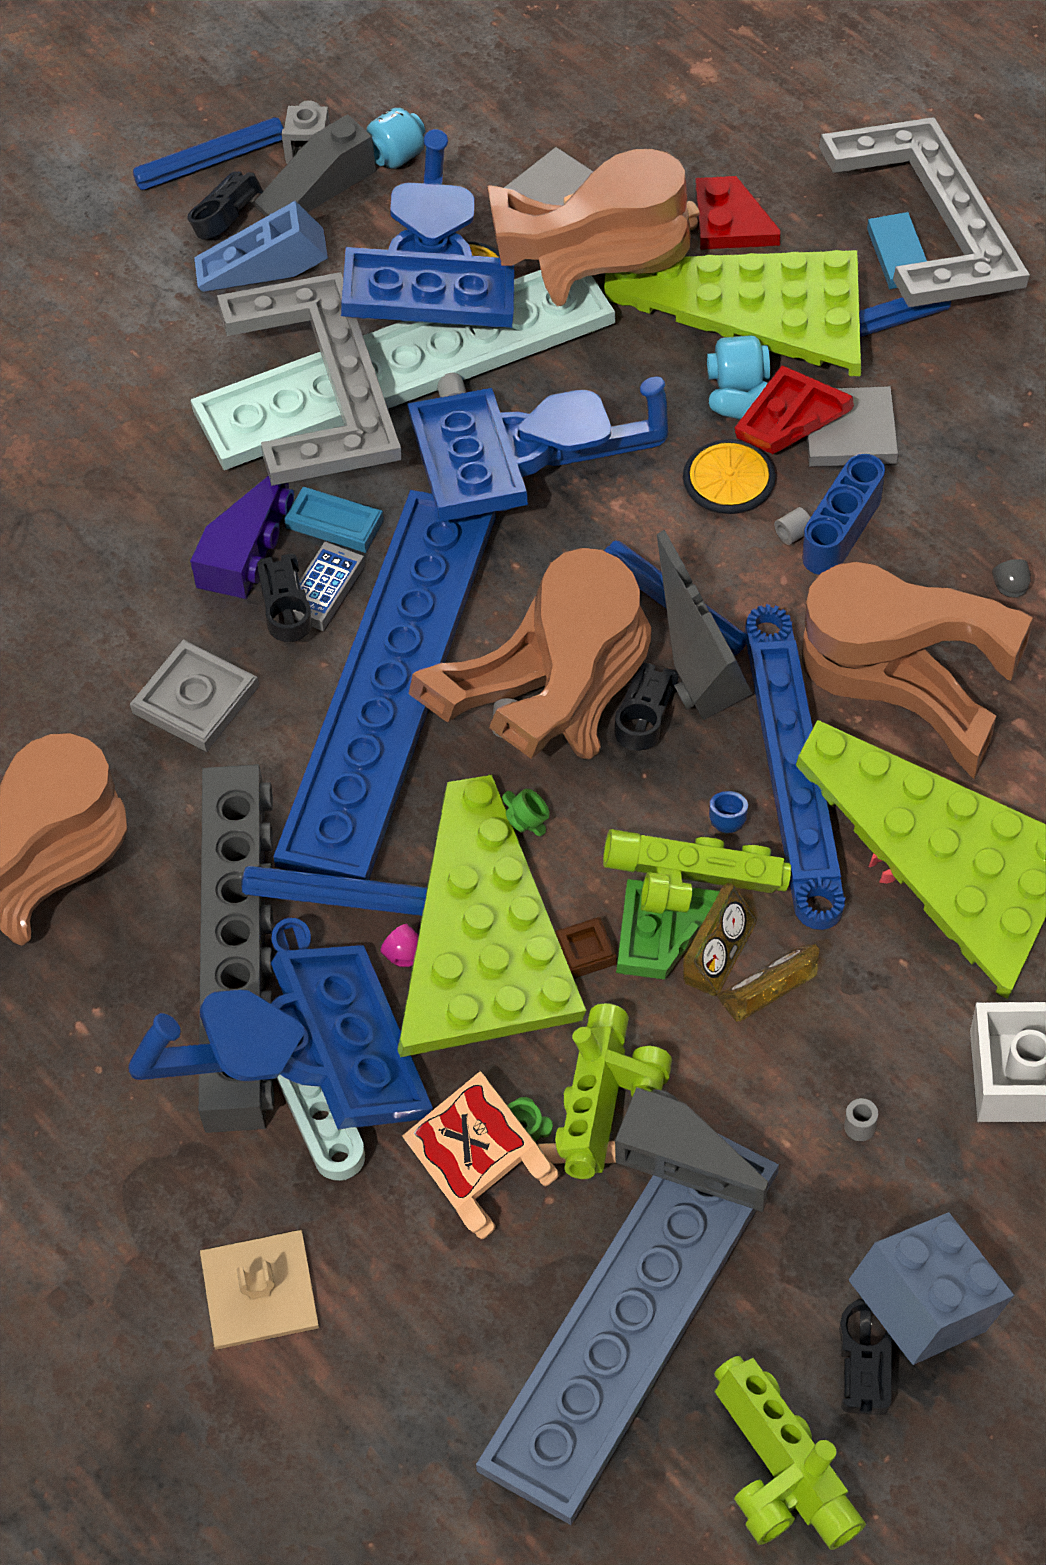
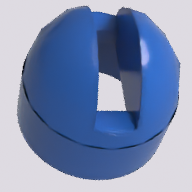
[709,791,748,834]
[272,918,311,952]

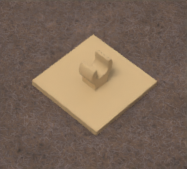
[200,1230,319,1350]

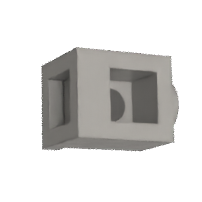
[282,101,330,164]

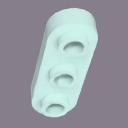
[277,1075,365,1181]

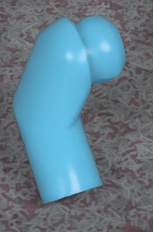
[709,381,768,420]

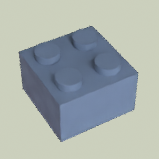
[849,1212,1015,1365]

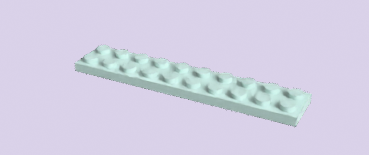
[191,270,615,470]

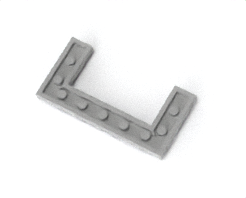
[819,117,1030,307]
[217,272,401,486]

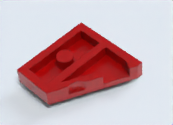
[695,176,780,250]
[734,365,854,454]

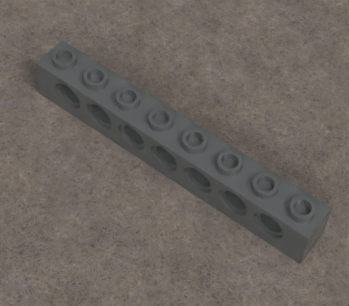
[198,764,274,1133]

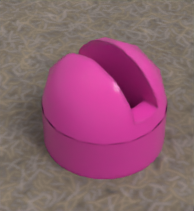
[381,924,419,968]

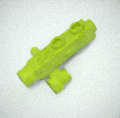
[603,829,791,914]
[555,1003,672,1179]
[714,1356,866,1550]

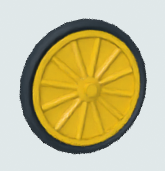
[683,439,776,514]

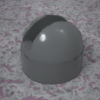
[992,559,1031,598]

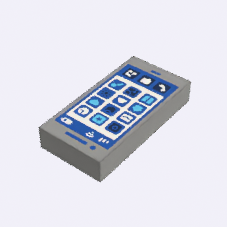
[292,542,365,631]

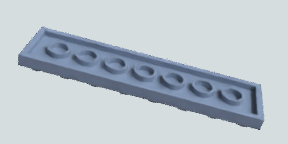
[476,1133,779,1525]

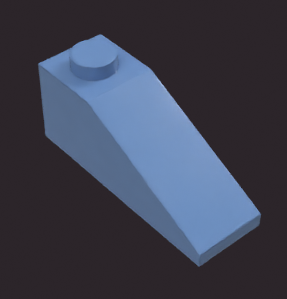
[194,201,328,292]

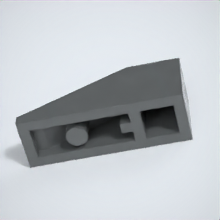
[254,114,376,217]
[615,1087,768,1212]

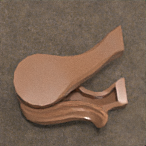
[487,149,691,307]
[409,548,652,760]
[802,562,1033,779]
[0,733,128,946]

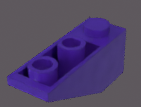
[190,476,294,599]

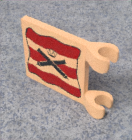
[402,1071,560,1239]

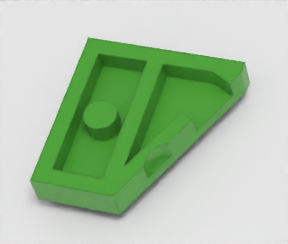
[616,879,720,980]

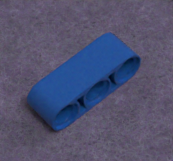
[802,454,885,575]

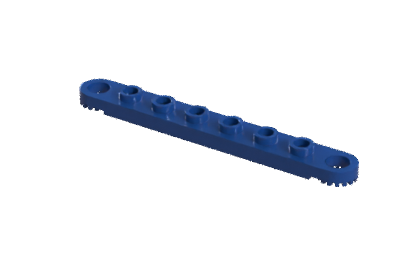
[745,604,845,930]

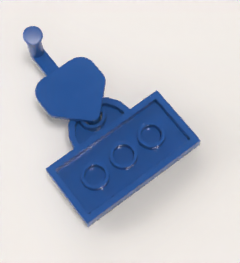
[341,129,514,328]
[408,376,668,522]
[128,945,433,1129]

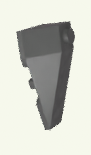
[657,530,752,720]

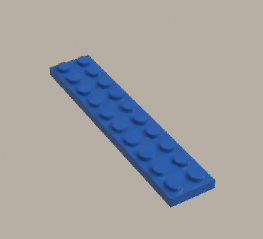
[273,490,496,880]

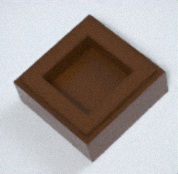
[555,917,617,979]

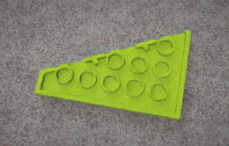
[604,250,861,376]
[796,720,1046,999]
[397,775,586,1057]

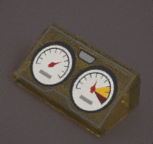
[683,883,756,996]
[718,944,820,1022]

